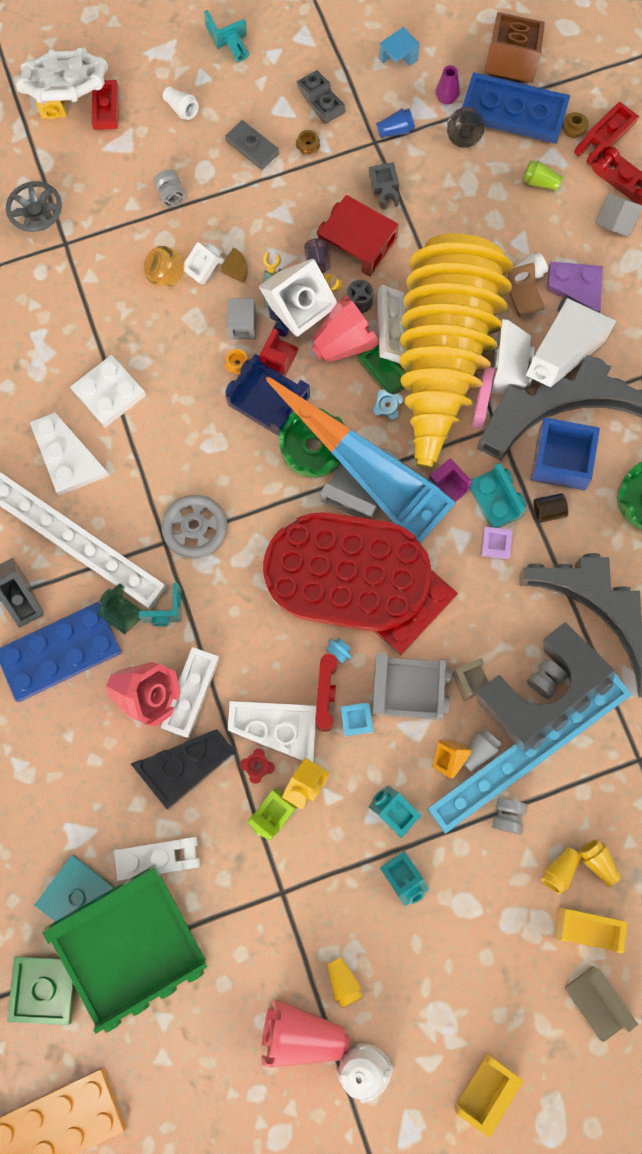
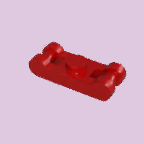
[592,146,642,205]
[315,654,338,732]

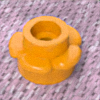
[225,349,251,375]

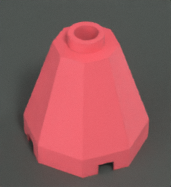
[311,295,379,363]
[106,662,180,727]

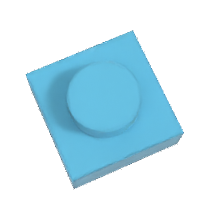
[341,703,374,737]

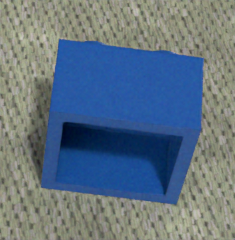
[530,418,600,490]

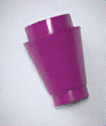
[435,65,460,104]

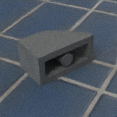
[0,558,44,628]

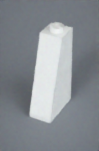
[526,298,616,387]

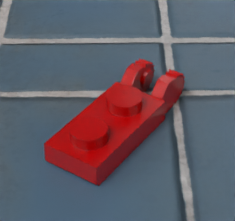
[574,102,639,166]

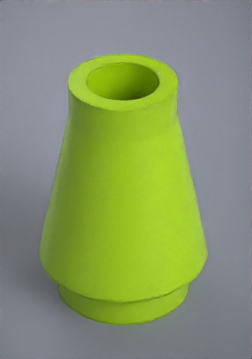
[522,160,563,191]

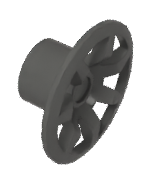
[6,181,62,232]

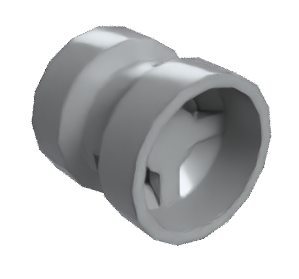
[154,170,186,208]
[527,659,568,699]
[492,798,527,835]

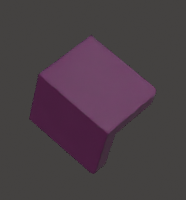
[429,458,472,503]

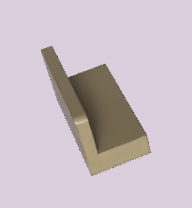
[565,966,639,1042]

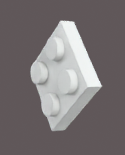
[70,355,146,428]

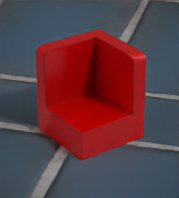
[260,328,298,376]

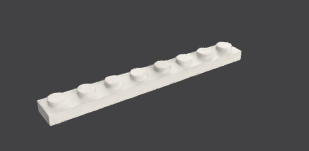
[0,472,167,610]

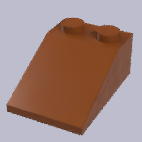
[484,12,545,83]

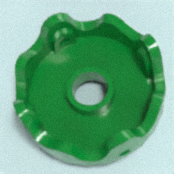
[279,408,344,478]
[617,462,642,530]

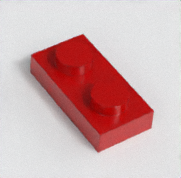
[92,80,119,130]

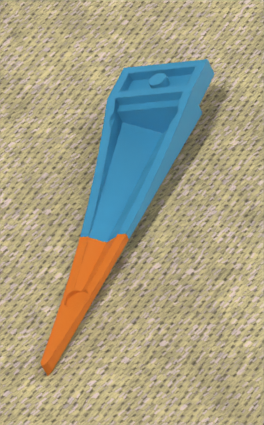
[266,377,455,543]

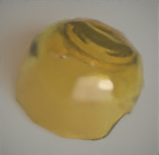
[143,246,185,286]

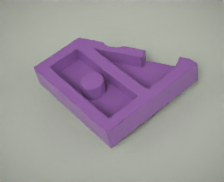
[547,261,603,313]

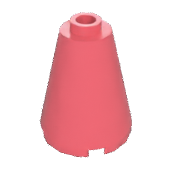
[261,1000,350,1068]

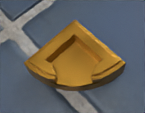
[221,247,247,283]

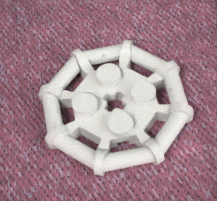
[16,48,108,104]

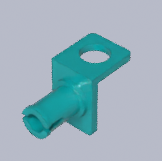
[204,10,249,62]

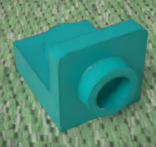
[369,786,421,838]
[380,851,429,906]

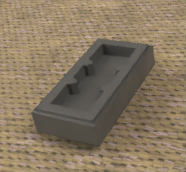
[225,120,279,170]

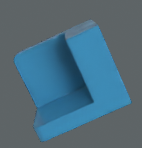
[380,27,419,66]

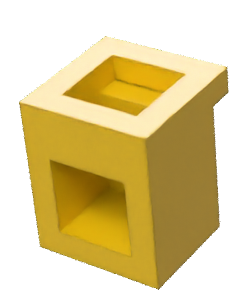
[282,758,331,810]

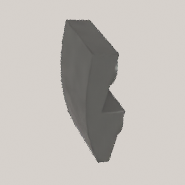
[296,70,346,124]

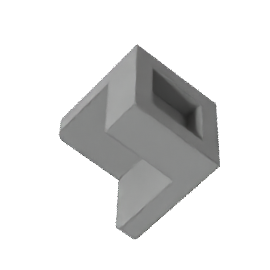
[596,193,642,236]
[227,298,256,340]

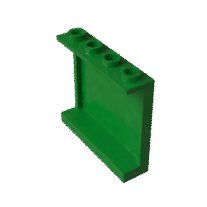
[42,864,207,1034]

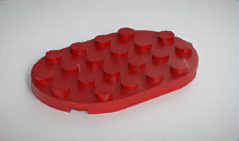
[263,512,432,631]

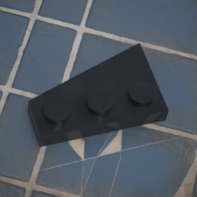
[131,729,236,810]

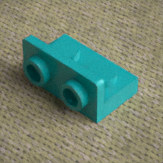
[470,463,526,528]

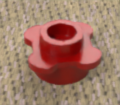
[240,748,275,784]

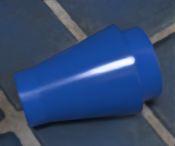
[376,108,415,138]

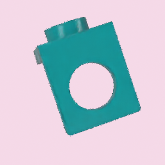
[139,583,182,627]

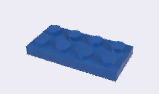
[459,72,570,144]
[0,602,122,702]

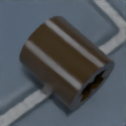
[533,493,568,523]

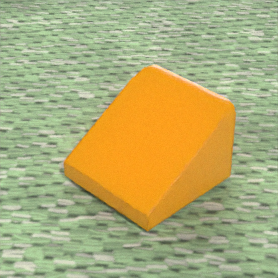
[432,740,472,778]

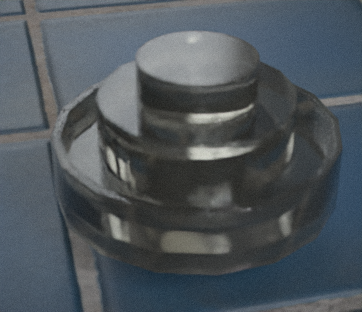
[447,107,485,148]

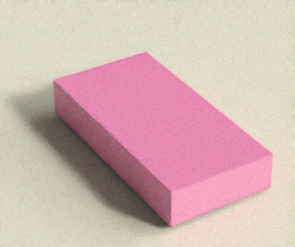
[472,367,495,428]

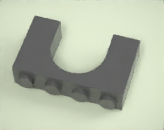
[477,622,615,753]

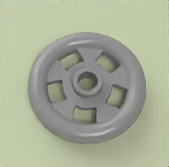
[162,495,227,558]

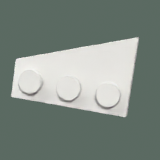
[30,413,110,496]
[228,701,316,763]

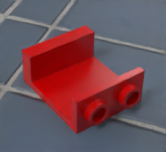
[317,195,399,277]

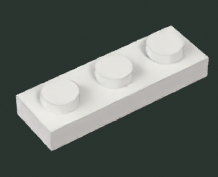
[377,285,406,363]
[161,647,220,739]

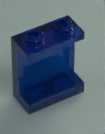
[225,354,310,436]

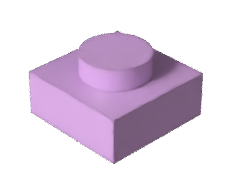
[481,527,513,559]

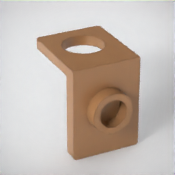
[508,262,545,317]

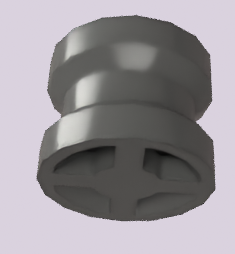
[347,280,373,313]

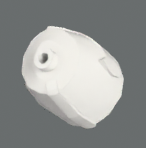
[337,1042,394,1103]

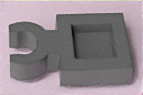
[369,162,399,209]

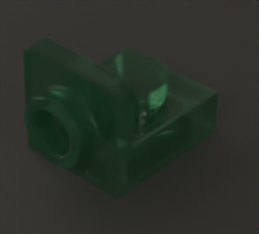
[98,583,142,634]

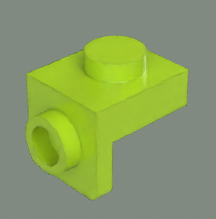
[247,787,297,841]

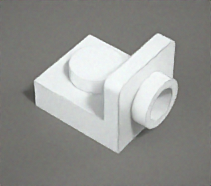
[181,242,226,285]

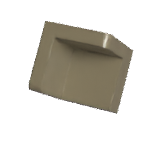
[452,658,489,701]

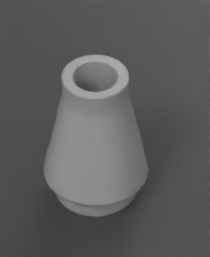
[463,728,502,772]

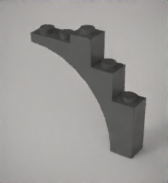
[477,355,642,461]
[519,553,642,698]

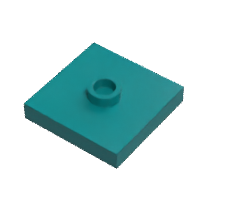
[34,855,115,922]

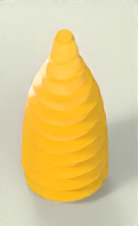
[399,233,513,469]

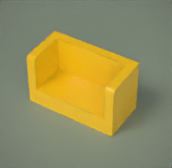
[554,907,628,954]
[454,1052,523,1139]

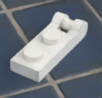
[114,837,200,881]

